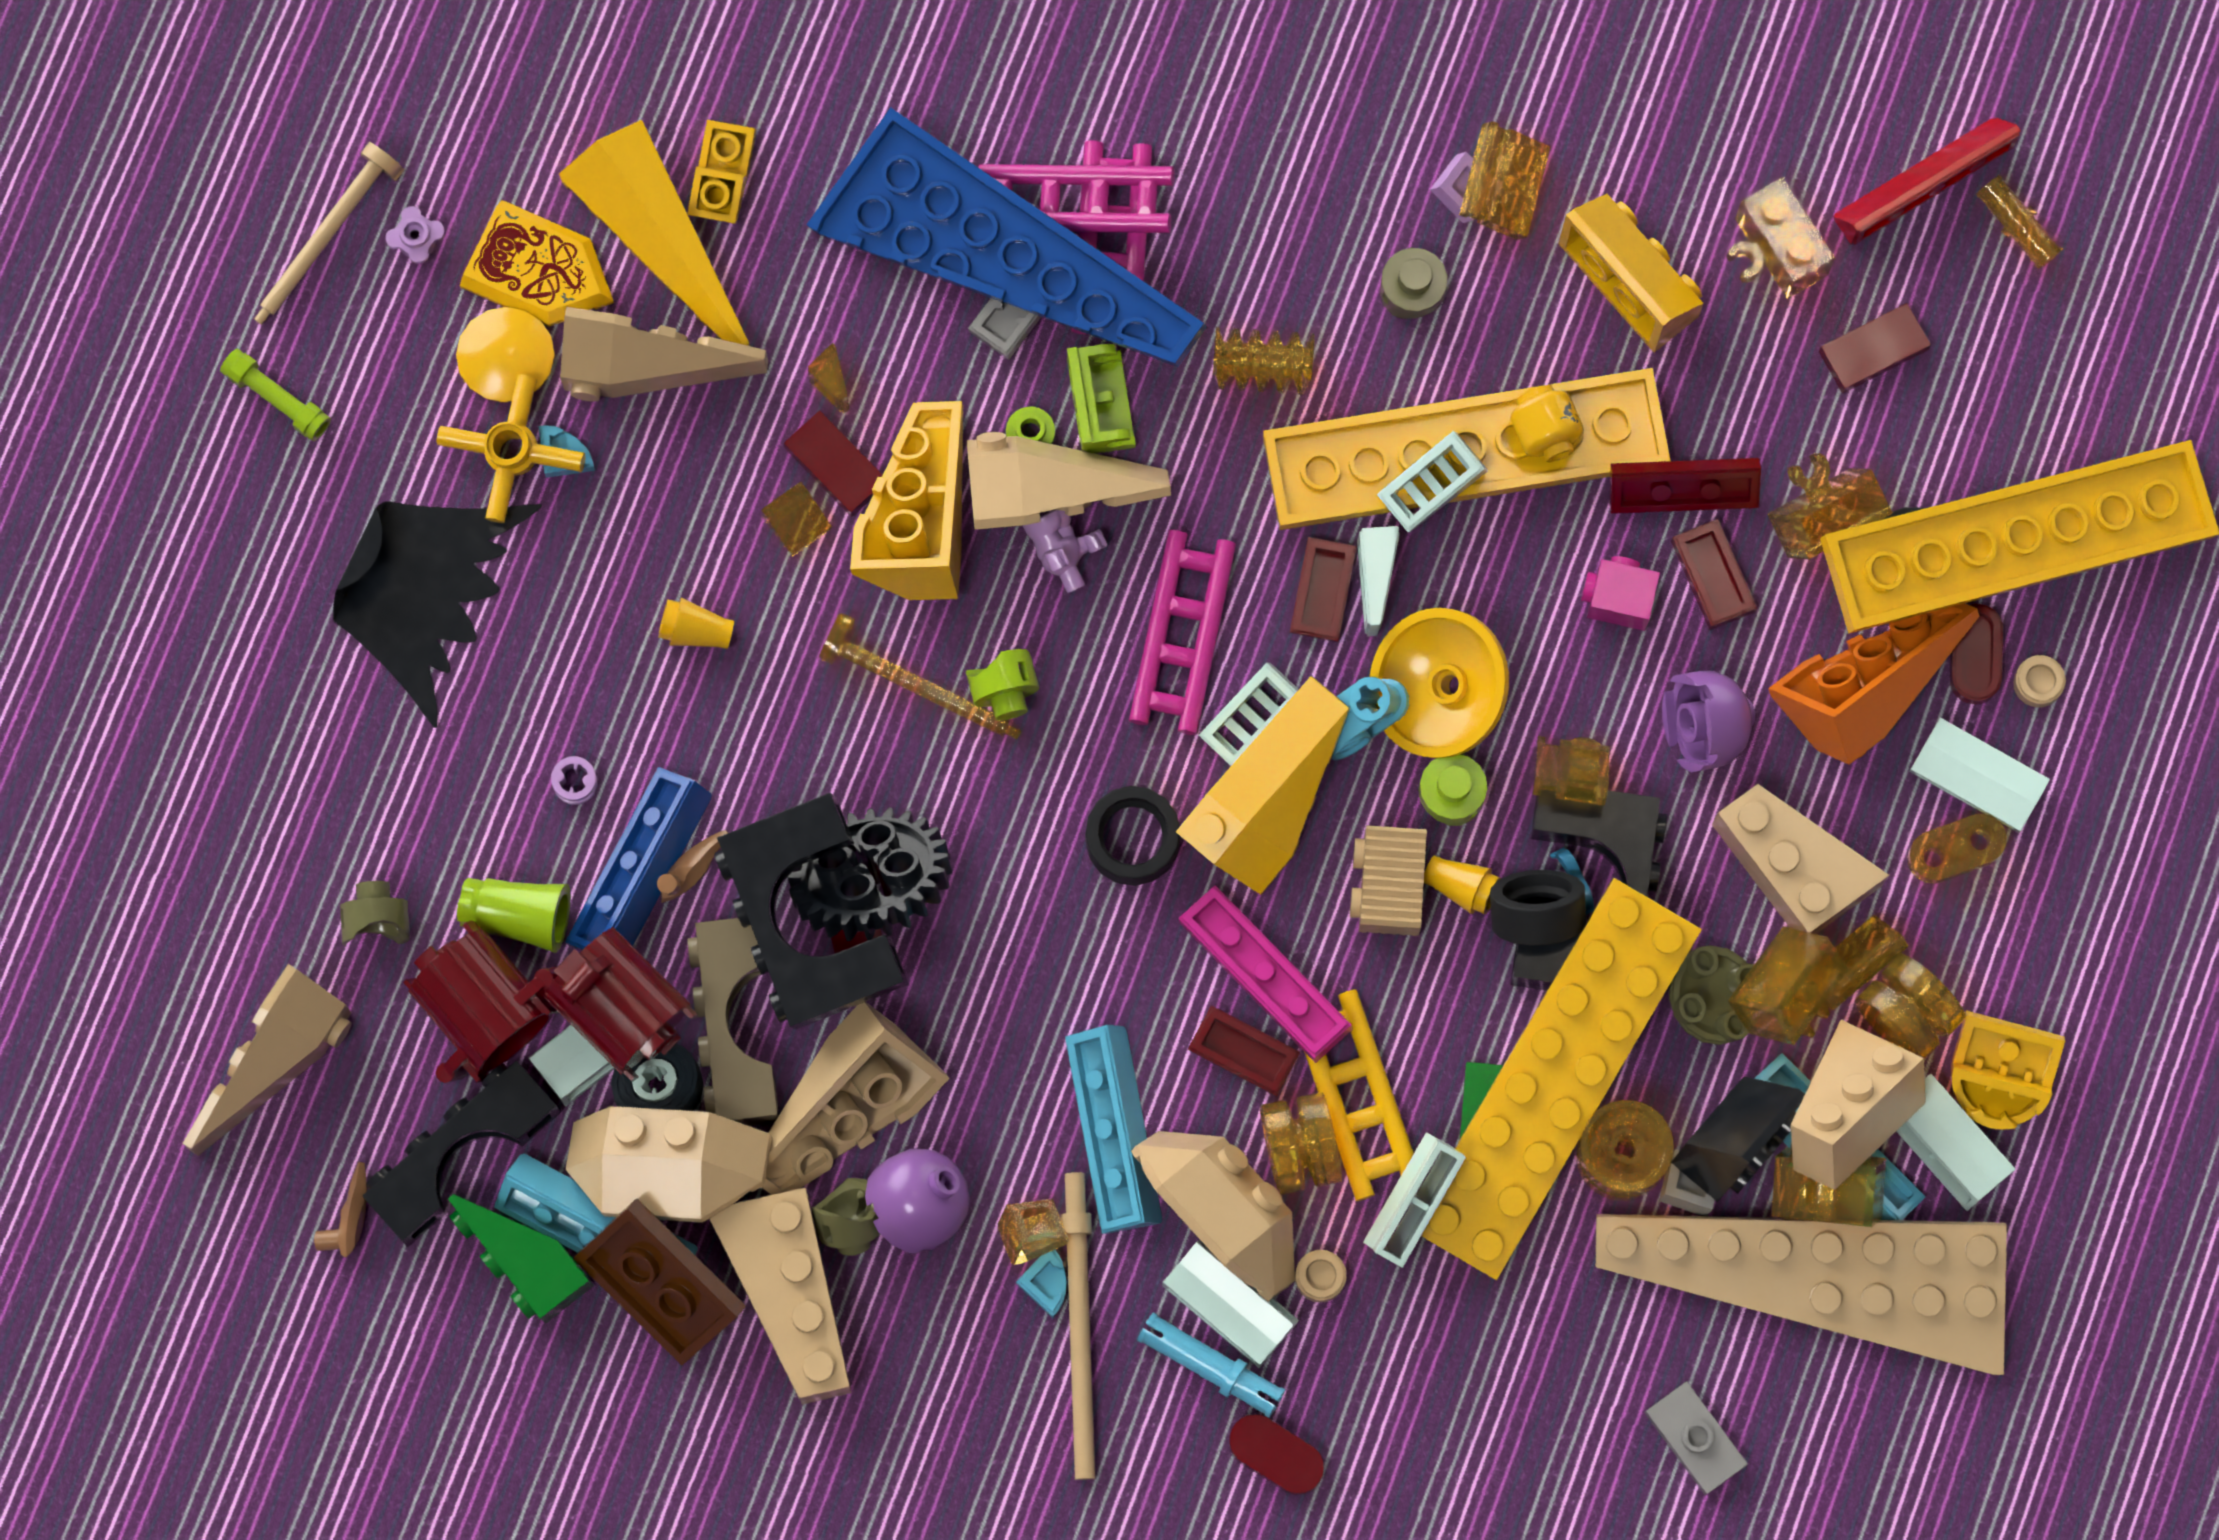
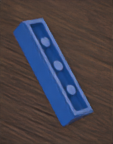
[565,767,712,951]

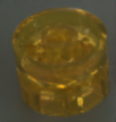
[1855,954,1966,1061]
[1260,1092,1342,1195]
[1576,1100,1674,1201]

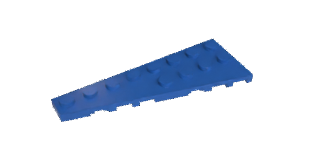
[806,107,1207,367]

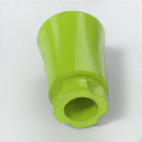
[457,878,571,953]

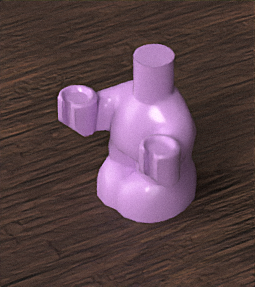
[1022,509,1107,593]

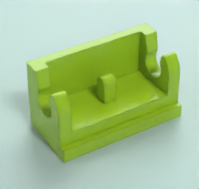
[1067,344,1136,454]

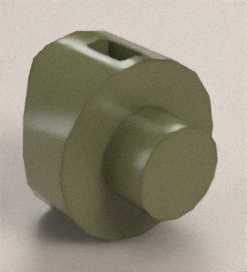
[1380,248,1448,319]
[340,881,410,946]
[811,1178,880,1256]

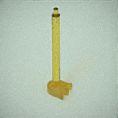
[819,613,1021,739]

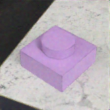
[1430,152,1499,223]

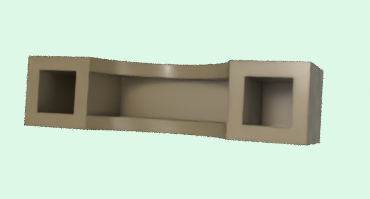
[687,918,779,1126]

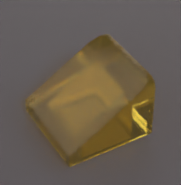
[808,343,850,413]
[761,482,832,557]
[998,1199,1069,1265]

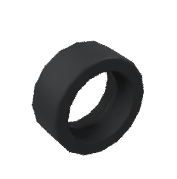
[1085,786,1180,886]
[1490,870,1586,946]

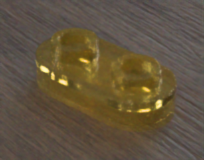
[1907,814,2007,884]

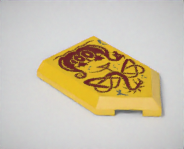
[460,200,614,327]

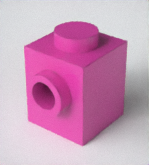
[1581,556,1660,631]

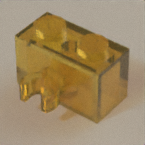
[1726,177,1836,299]
[1767,453,1893,560]
[1728,926,1849,1045]
[1772,1143,1886,1227]

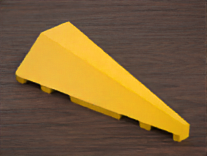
[559,119,750,346]

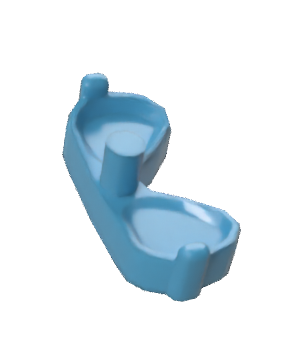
[1550,847,1594,915]

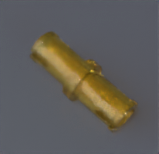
[1976,174,2063,270]

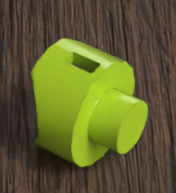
[966,649,1039,721]
[1418,754,1487,826]

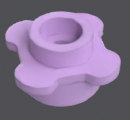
[386,206,445,264]

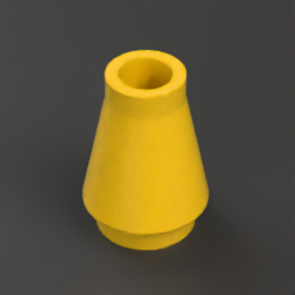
[658,597,734,649]
[1424,855,1501,915]

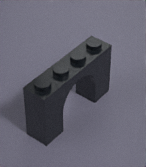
[1510,781,1667,991]
[714,793,909,1029]

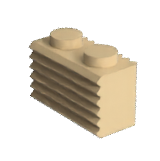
[1350,825,1427,936]

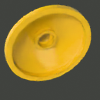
[1370,608,1509,758]

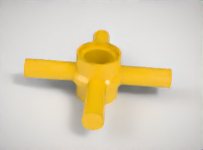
[437,375,586,523]

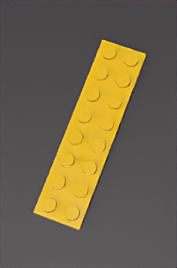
[1263,368,1671,530]
[1820,440,2219,634]
[1421,878,1702,1281]

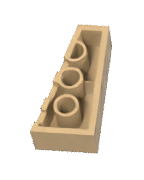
[709,1188,852,1405]

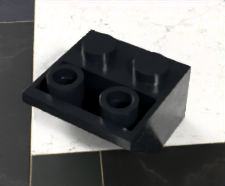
[1671,1076,1805,1202]

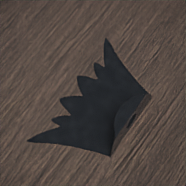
[333,501,542,728]

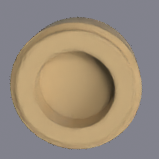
[2013,655,2066,708]
[1295,1250,1346,1303]

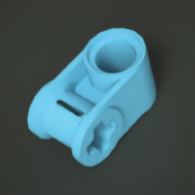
[1332,677,1409,761]

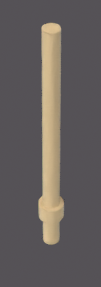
[1061,1172,1095,1480]

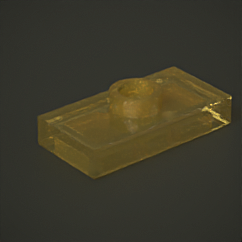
[1799,915,1909,1010]

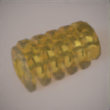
[1213,326,1315,395]

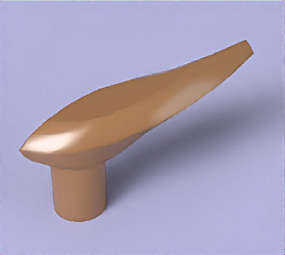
[657,830,728,903]
[314,1162,367,1257]

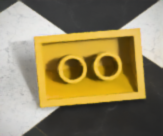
[1558,194,1704,353]

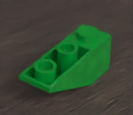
[448,1194,594,1323]

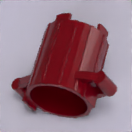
[403,921,559,1083]
[544,927,698,1082]

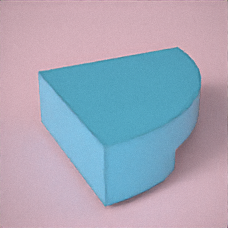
[538,426,595,478]
[1016,1245,1067,1318]

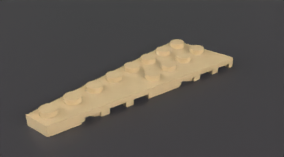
[1595,1214,2007,1375]

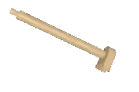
[254,142,404,325]

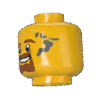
[1510,385,1584,462]

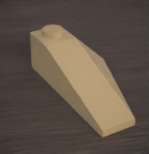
[560,307,768,401]

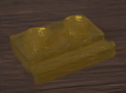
[1459,121,1551,240]
[1533,736,1610,806]

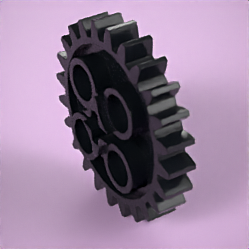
[787,807,952,941]

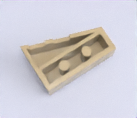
[1712,784,1890,944]
[1791,1020,1926,1190]

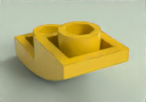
[687,120,757,224]

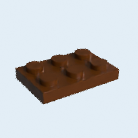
[573,1198,746,1365]

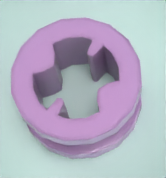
[551,756,598,805]

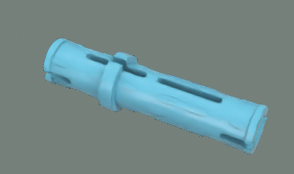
[1137,1312,1286,1418]

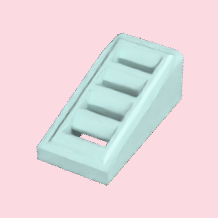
[1377,431,1488,533]
[1357,526,1400,637]
[1199,663,1299,766]

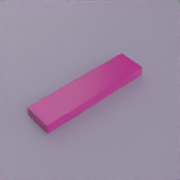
[1178,885,1353,1063]

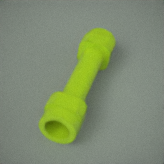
[220,348,331,442]

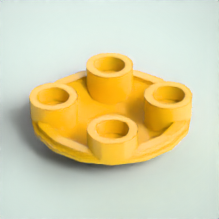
[456,307,555,403]

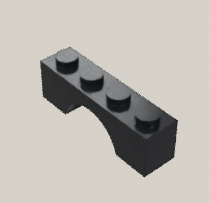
[362,1061,560,1247]

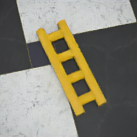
[1304,989,1414,1202]

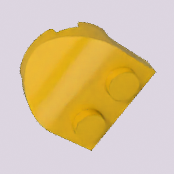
[1951,1010,2065,1130]

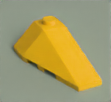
[850,401,963,600]
[1176,676,1350,895]

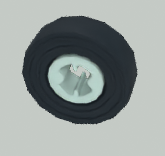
[611,1044,703,1111]

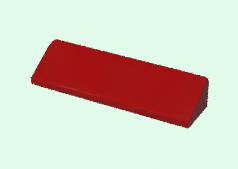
[1833,118,2021,245]

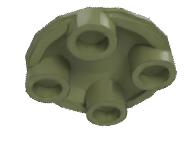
[1669,945,1763,1045]

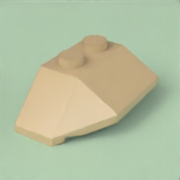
[566,1106,772,1223]
[1131,1131,1295,1301]

